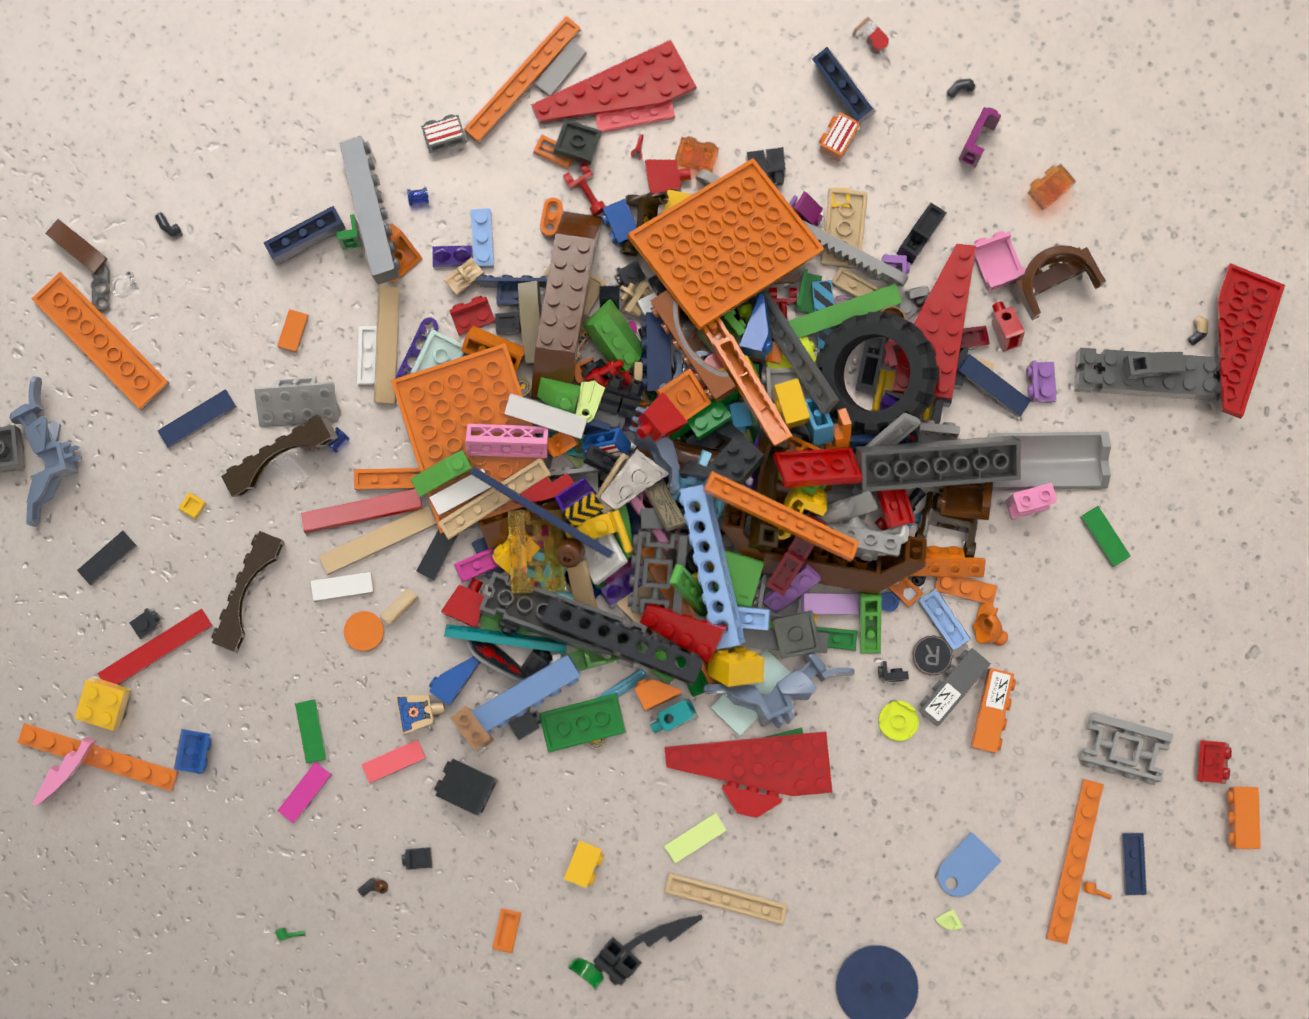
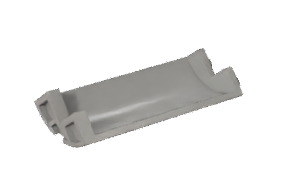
[988,432,1111,490]

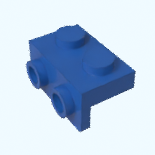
[174,729,212,774]

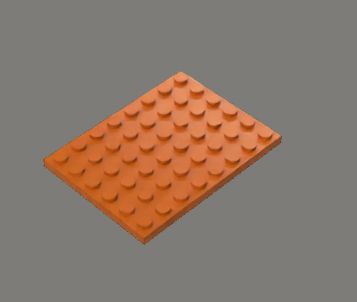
[627,158,824,330]
[391,343,551,534]

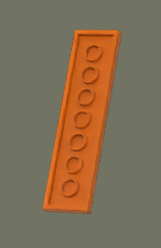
[31,272,169,410]

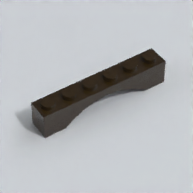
[221,415,338,497]
[748,428,789,551]
[211,531,285,653]

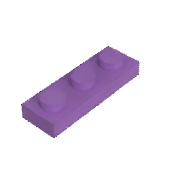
[763,563,821,614]

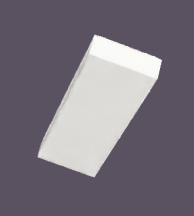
[357,326,377,386]
[429,469,491,515]
[311,572,374,602]

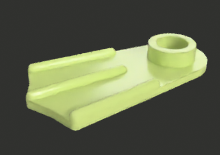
[576,380,605,423]

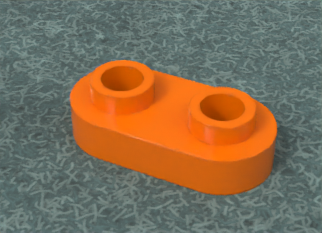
[540,197,563,237]

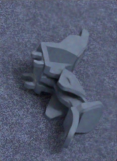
[629,352,682,495]
[9,376,82,527]
[703,653,855,728]

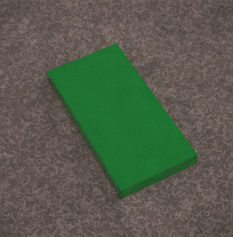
[539,693,627,753]

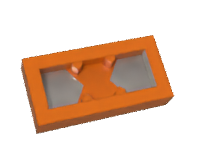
[888,577,923,608]

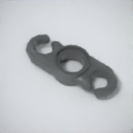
[91,264,111,311]

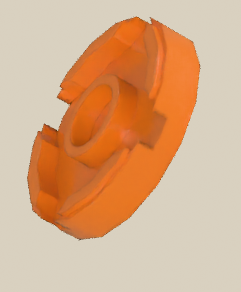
[344,611,384,651]

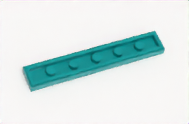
[444,624,566,653]

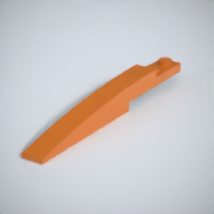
[700,317,792,446]

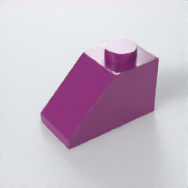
[794,191,824,226]

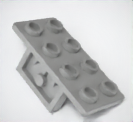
[254,377,339,426]

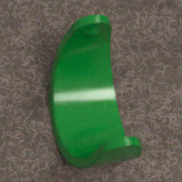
[568,958,604,990]

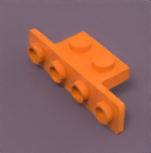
[910,546,986,577]

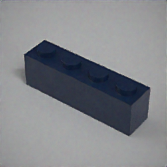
[812,47,876,123]
[263,205,346,265]
[641,312,671,395]

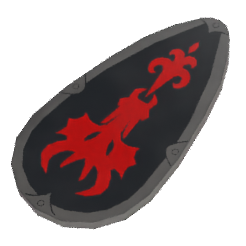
[467,640,529,682]

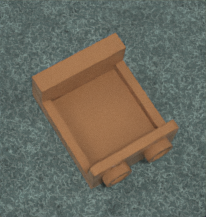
[450,706,494,752]

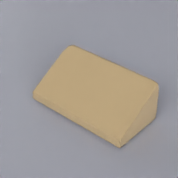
[380,588,419,625]

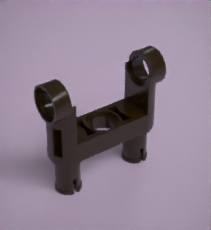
[621,191,669,256]
[915,492,978,558]

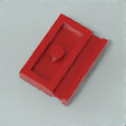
[877,489,916,528]

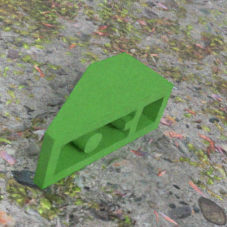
[411,450,473,497]
[859,591,882,654]

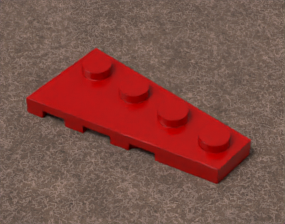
[639,604,727,663]

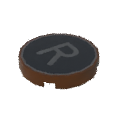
[912,635,953,676]

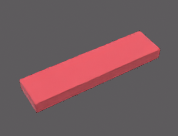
[595,102,675,133]

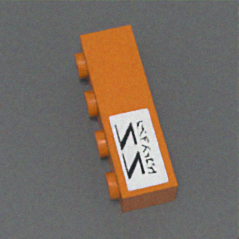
[970,668,1016,754]

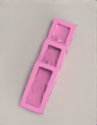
[33,737,96,806]

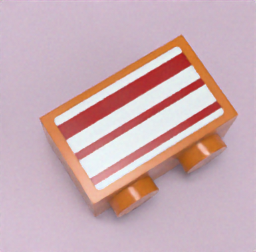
[819,112,860,162]

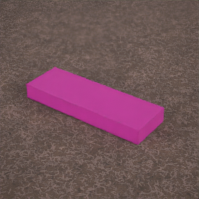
[277,762,332,823]

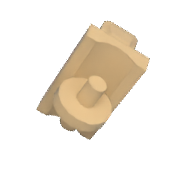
[444,257,484,296]
[619,281,653,317]

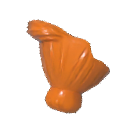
[973,602,1008,646]

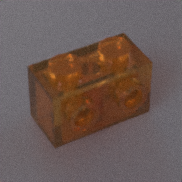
[675,136,719,173]
[1028,164,1076,210]

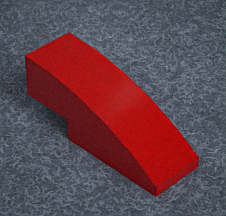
[512,473,574,503]

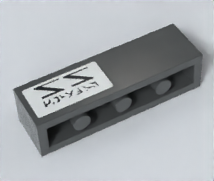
[918,648,991,726]

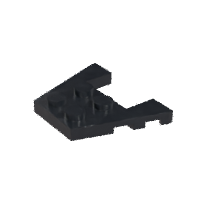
[679,421,765,485]

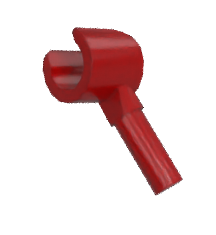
[631,134,644,161]

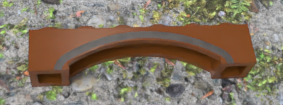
[650,290,737,403]

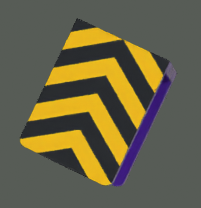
[555,478,604,528]

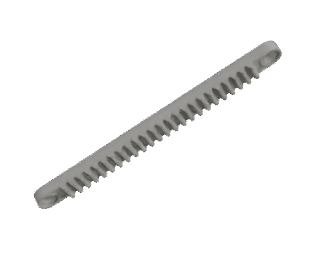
[696,169,908,287]

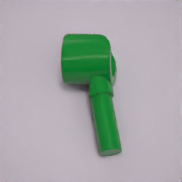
[275,928,305,941]

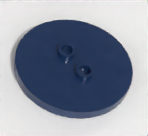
[836,945,919,1019]

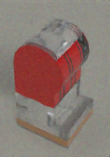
[852,16,889,55]

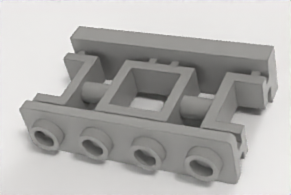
[1079,712,1174,785]

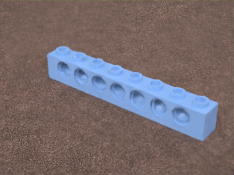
[679,484,745,649]

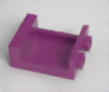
[958,107,1001,168]

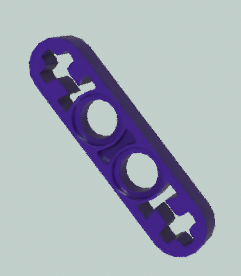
[395,317,439,379]

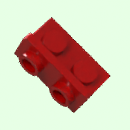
[449,296,495,336]
[1197,740,1232,784]

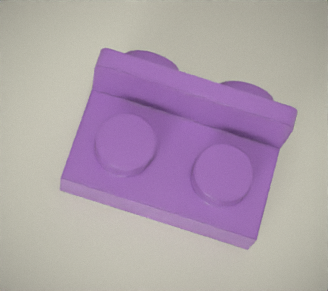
[1026,360,1057,403]

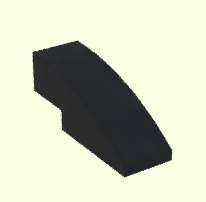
[896,202,947,264]
[855,337,887,395]

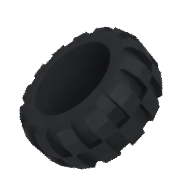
[815,312,939,435]

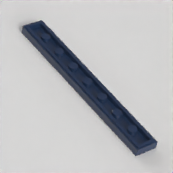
[470,467,615,559]

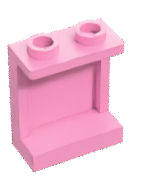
[973,231,1026,292]
[1006,483,1057,520]

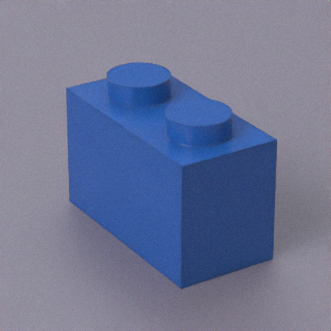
[601,199,636,248]

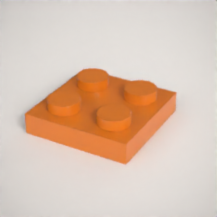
[656,369,712,420]

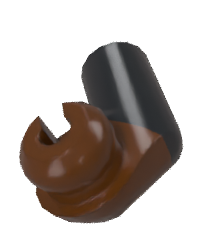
[357,878,388,897]

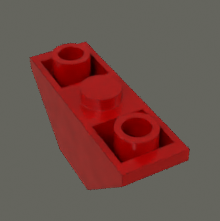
[721,782,783,818]

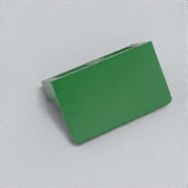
[337,214,362,250]
[795,269,822,314]

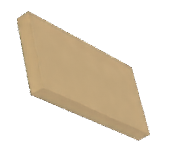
[821,188,868,269]

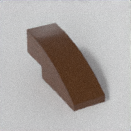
[45,219,108,274]

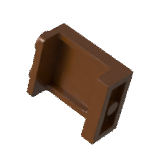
[937,482,993,520]

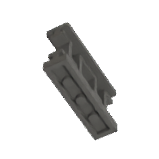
[628,529,688,614]

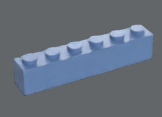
[471,653,581,734]

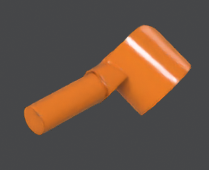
[1084,882,1112,900]

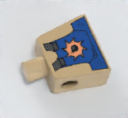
[396,695,445,735]

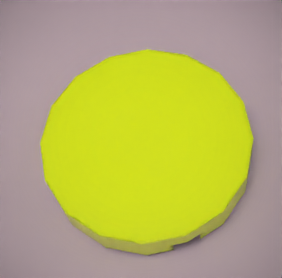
[878,701,919,741]

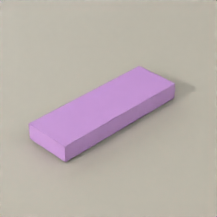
[801,593,859,615]

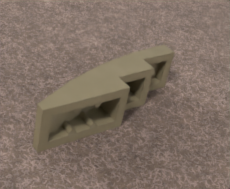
[518,281,542,365]

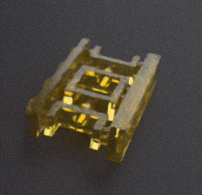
[508,509,566,593]

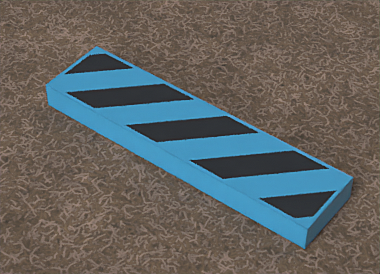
[811,280,836,353]

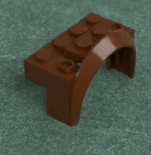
[1011,245,1106,321]

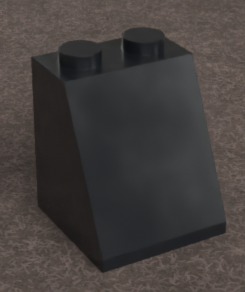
[434,758,498,817]

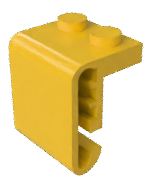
[778,487,827,539]

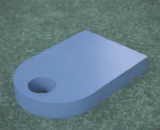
[937,832,1002,897]

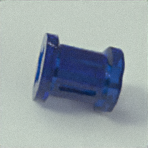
[407,186,429,206]
[327,427,350,453]

